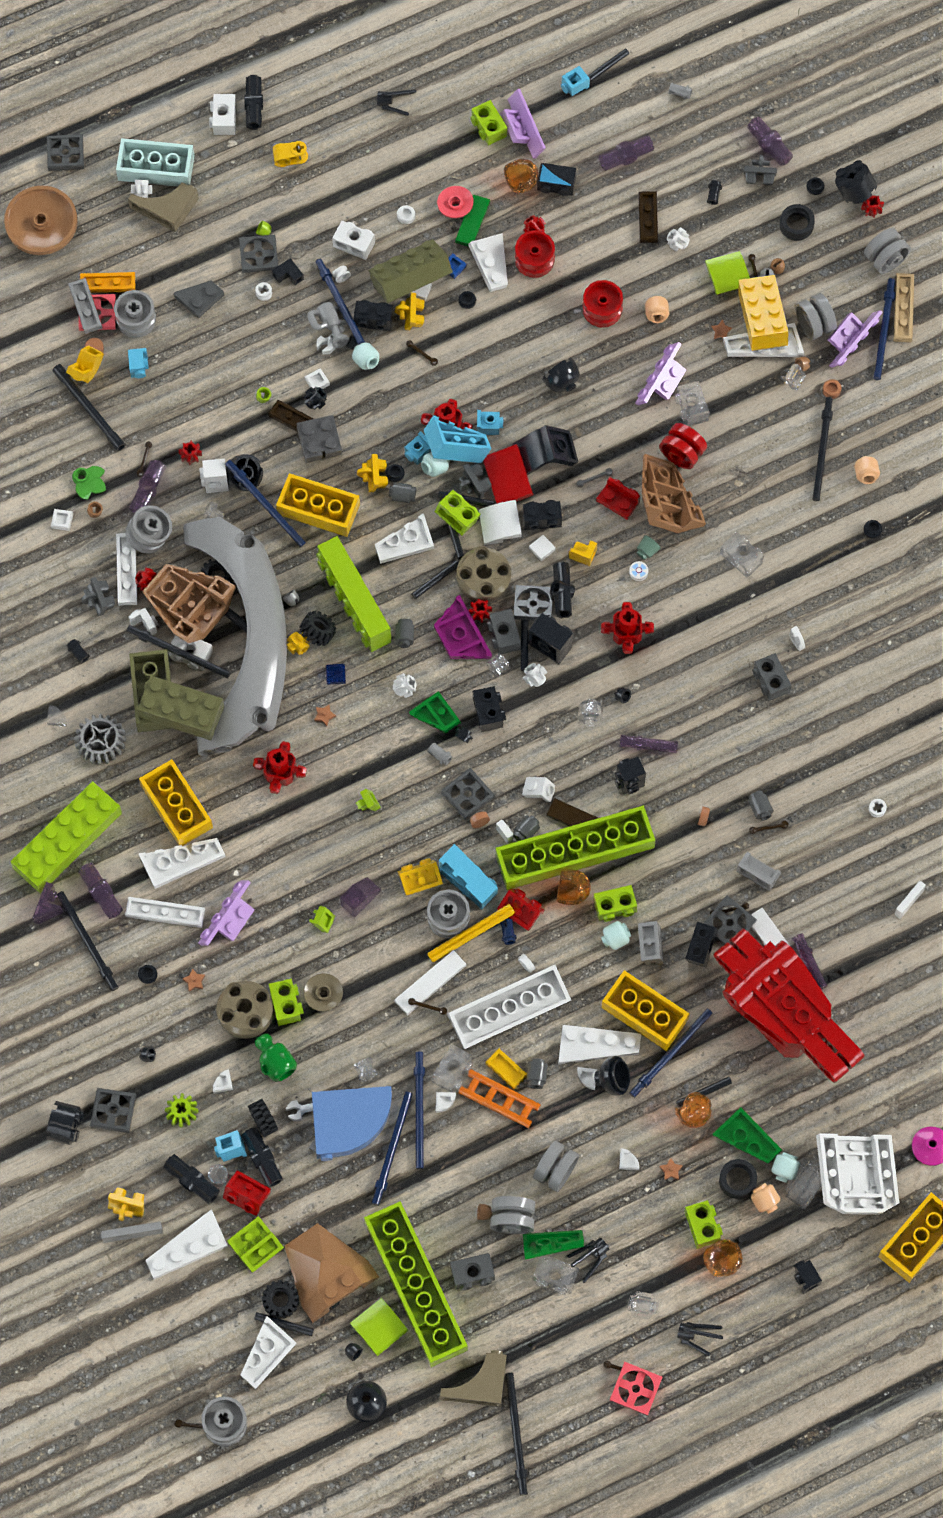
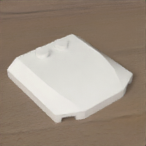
[816,1133,899,1215]

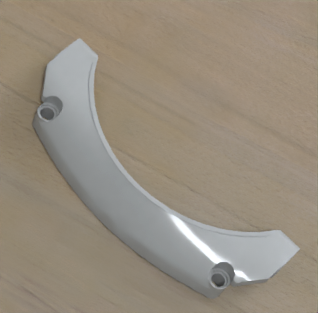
[183,517,287,756]

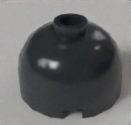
[542,357,580,393]
[226,454,263,492]

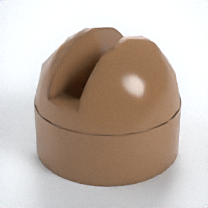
[770,258,785,274]
[795,357,811,372]
[87,501,103,518]
[477,1204,492,1220]

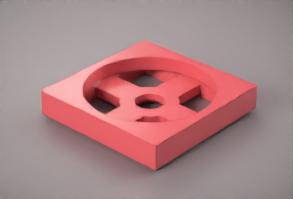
[79,294,116,331]
[610,1362,662,1416]

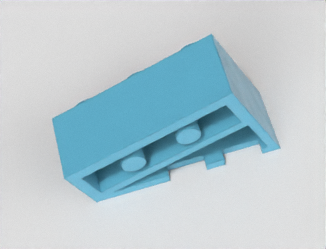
[424,415,491,463]
[439,844,498,909]

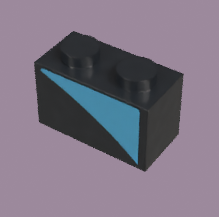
[537,163,576,196]

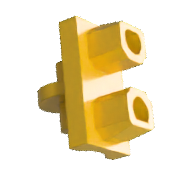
[395,292,425,331]
[357,454,388,492]
[108,1187,144,1221]

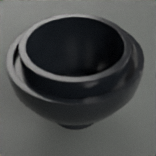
[594,1056,630,1096]
[346,1381,387,1422]

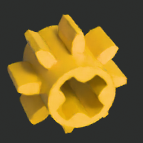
[287,632,310,655]

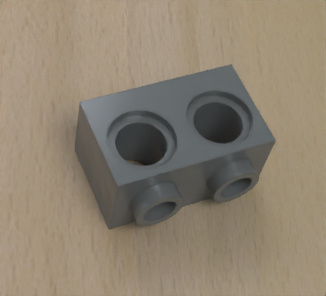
[752,653,792,701]

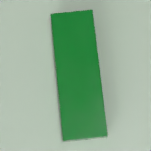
[455,194,490,247]

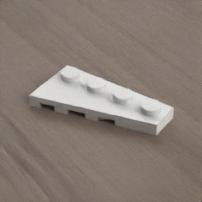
[723,323,804,357]
[139,838,225,889]
[558,1025,641,1065]
[146,1209,228,1280]

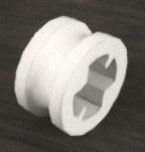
[332,266,351,283]
[255,282,272,301]
[869,799,887,817]

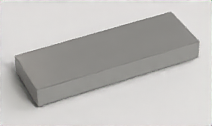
[68,278,103,334]
[101,1221,163,1243]

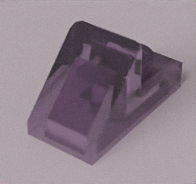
[33,882,63,924]

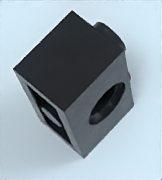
[685,922,718,968]

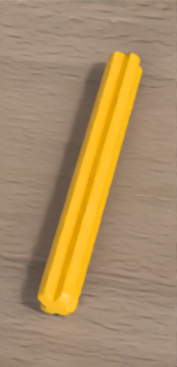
[428,904,514,962]

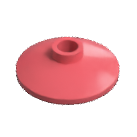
[437,186,474,218]

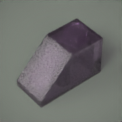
[340,877,381,917]

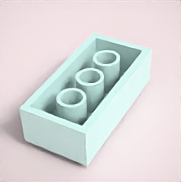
[116,138,194,187]

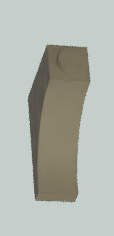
[128,182,199,232]
[440,1350,507,1407]

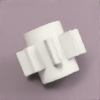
[131,180,152,198]
[667,227,690,251]
[523,663,547,687]
[393,673,417,698]

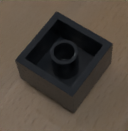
[528,613,573,664]

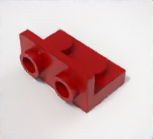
[596,477,640,520]
[497,888,545,931]
[223,1170,271,1216]

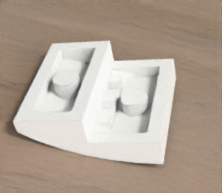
[479,500,522,545]

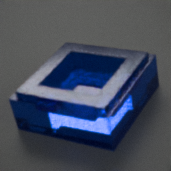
[326,664,346,685]

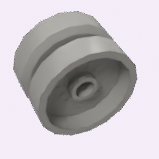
[864,228,911,274]
[114,290,156,338]
[795,293,837,340]
[126,505,172,554]
[427,889,470,939]
[533,1140,580,1192]
[490,1196,535,1234]
[202,1397,247,1446]

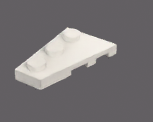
[468,233,508,292]
[375,513,434,564]
[240,1316,297,1389]

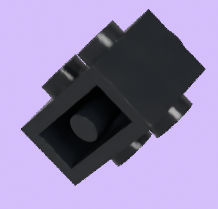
[354,300,393,331]
[523,500,562,530]
[472,686,506,732]
[614,757,646,795]

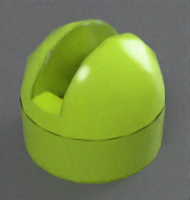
[256,221,272,236]
[256,387,271,403]

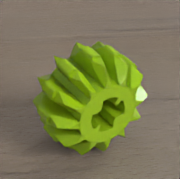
[165,1093,199,1128]

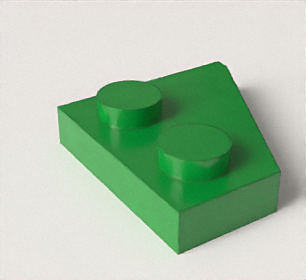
[409,691,461,733]

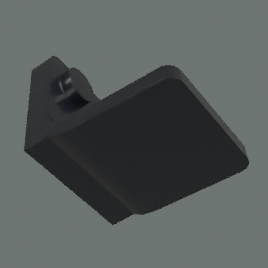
[512,425,578,475]

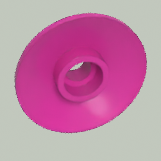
[912,1127,943,1166]

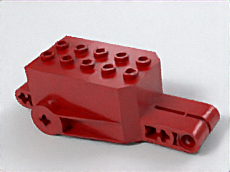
[713,929,865,1083]

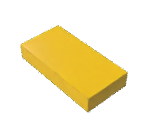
[485,1048,527,1090]

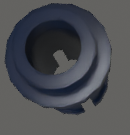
[500,919,517,945]

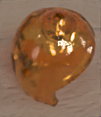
[504,159,538,193]
[557,869,591,905]
[675,1092,712,1128]
[703,1239,743,1277]

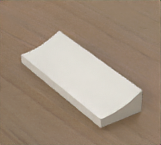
[447,965,571,1049]

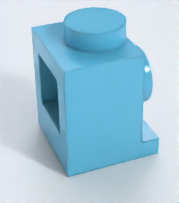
[561,66,590,96]
[128,348,149,379]
[477,410,503,435]
[404,431,431,465]
[214,1130,247,1162]

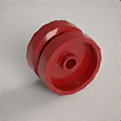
[515,230,555,278]
[582,280,623,328]
[659,423,707,470]

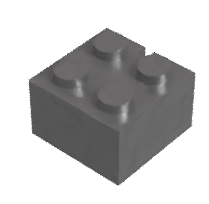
[297,415,342,463]

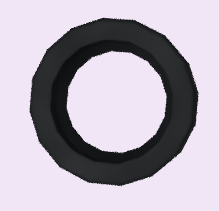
[780,204,815,241]
[719,1159,758,1199]

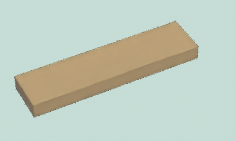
[893,273,914,342]

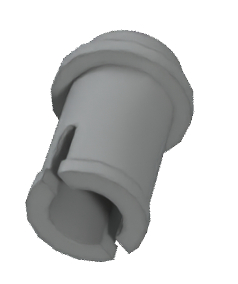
[668,83,692,100]
[427,743,452,766]

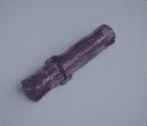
[619,735,678,753]
[792,933,828,990]

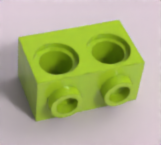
[470,100,508,146]
[434,490,481,536]
[593,885,637,922]
[269,978,304,1026]
[684,1200,723,1249]

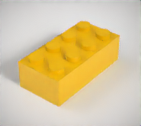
[738,275,788,351]
[276,473,360,537]
[139,759,213,846]
[601,970,690,1051]
[878,1192,943,1283]

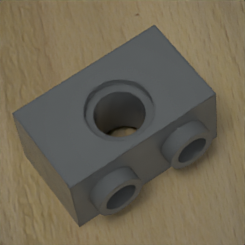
[487,609,521,655]
[450,1253,495,1291]

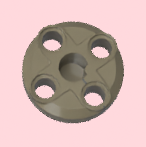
[456,546,511,602]
[216,981,274,1039]

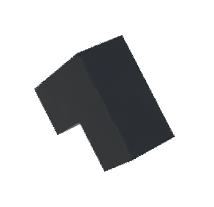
[272,258,304,286]

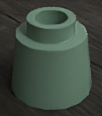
[637,535,661,560]

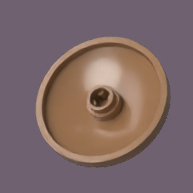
[4,186,78,255]

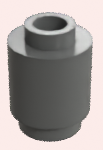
[389,482,417,503]
[395,618,414,648]
[749,791,774,821]
[513,815,540,841]
[526,1058,548,1089]

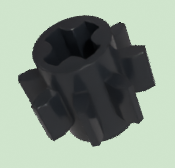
[304,387,327,410]

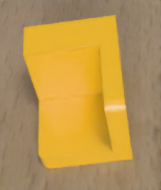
[569,540,597,566]

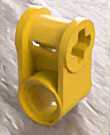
[273,141,308,167]

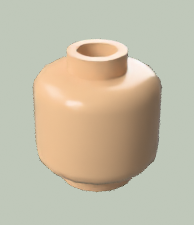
[645,296,669,324]
[854,456,880,484]
[751,1183,780,1214]

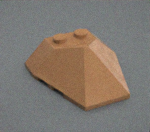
[642,454,706,533]
[143,564,236,644]
[285,1223,379,1323]

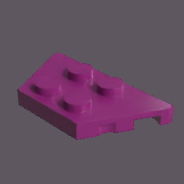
[434,595,492,659]

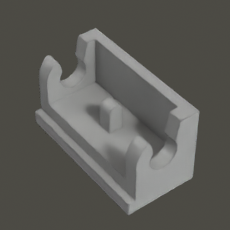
[737,852,781,891]
[638,921,664,966]

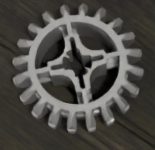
[74,713,126,765]

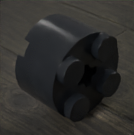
[835,160,877,204]
[46,1101,84,1145]

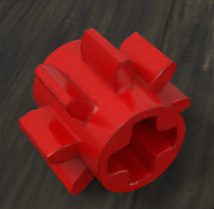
[861,195,884,218]
[523,215,546,233]
[179,440,202,465]
[135,567,157,591]
[469,599,492,623]

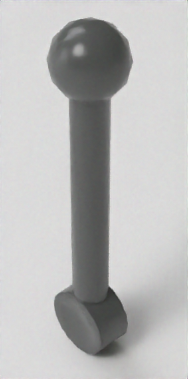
[577,468,613,487]

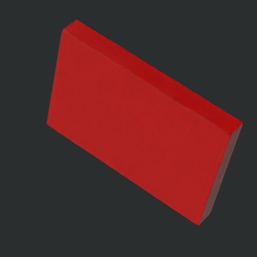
[483,444,533,504]

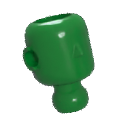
[255,1033,297,1082]

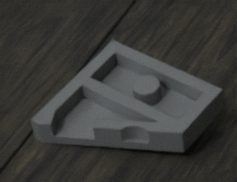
[173,281,224,319]

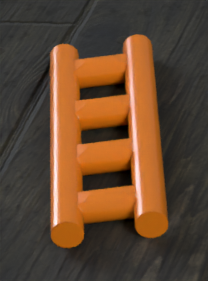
[458,1069,541,1128]

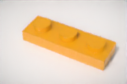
[80,272,136,293]

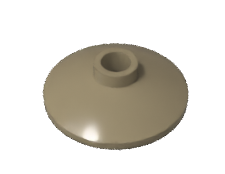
[304,973,343,1012]

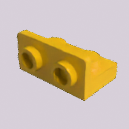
[398,858,443,896]

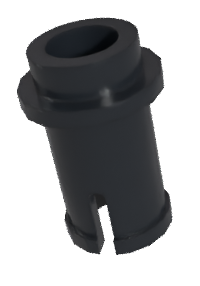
[707,180,722,205]
[67,639,90,664]

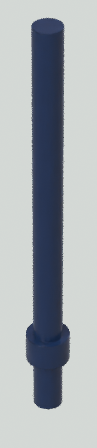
[315,258,365,345]
[874,278,895,380]
[225,459,306,547]
[629,1008,713,1098]
[413,1051,425,1169]
[372,1092,413,1206]

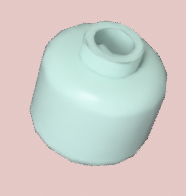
[352,342,379,370]
[421,452,450,477]
[601,921,631,950]
[771,1152,801,1183]

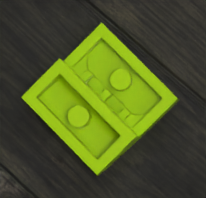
[705,251,750,295]
[227,1216,284,1273]
[350,1298,409,1356]

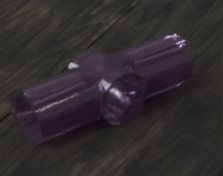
[747,117,793,166]
[599,135,654,171]
[129,460,166,514]
[78,863,123,919]

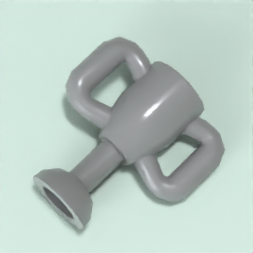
[307,302,349,348]

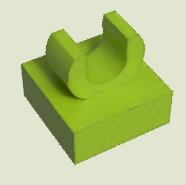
[356,788,381,812]
[309,906,335,933]

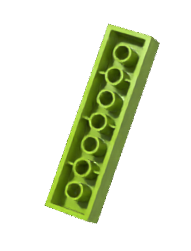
[495,805,655,890]
[364,1201,468,1368]

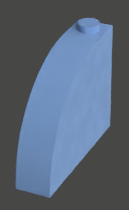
[312,1086,392,1161]

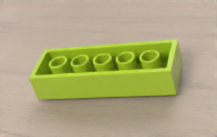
[316,536,391,652]
[10,781,122,894]

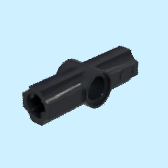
[244,75,263,130]
[550,561,575,619]
[241,1127,283,1187]
[163,1154,220,1205]

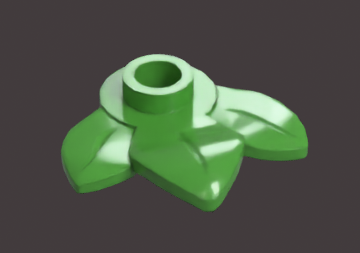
[72,466,106,500]

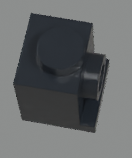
[793,1260,822,1294]

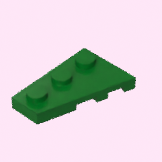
[712,1107,783,1164]
[522,1230,584,1260]

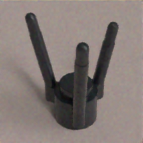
[377,89,417,116]
[567,1237,609,1283]
[677,1322,723,1356]

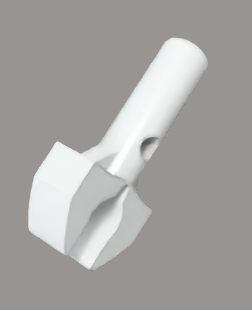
[317,325,345,355]
[286,1100,313,1122]

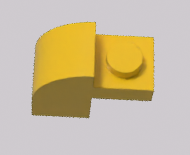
[66,345,104,383]

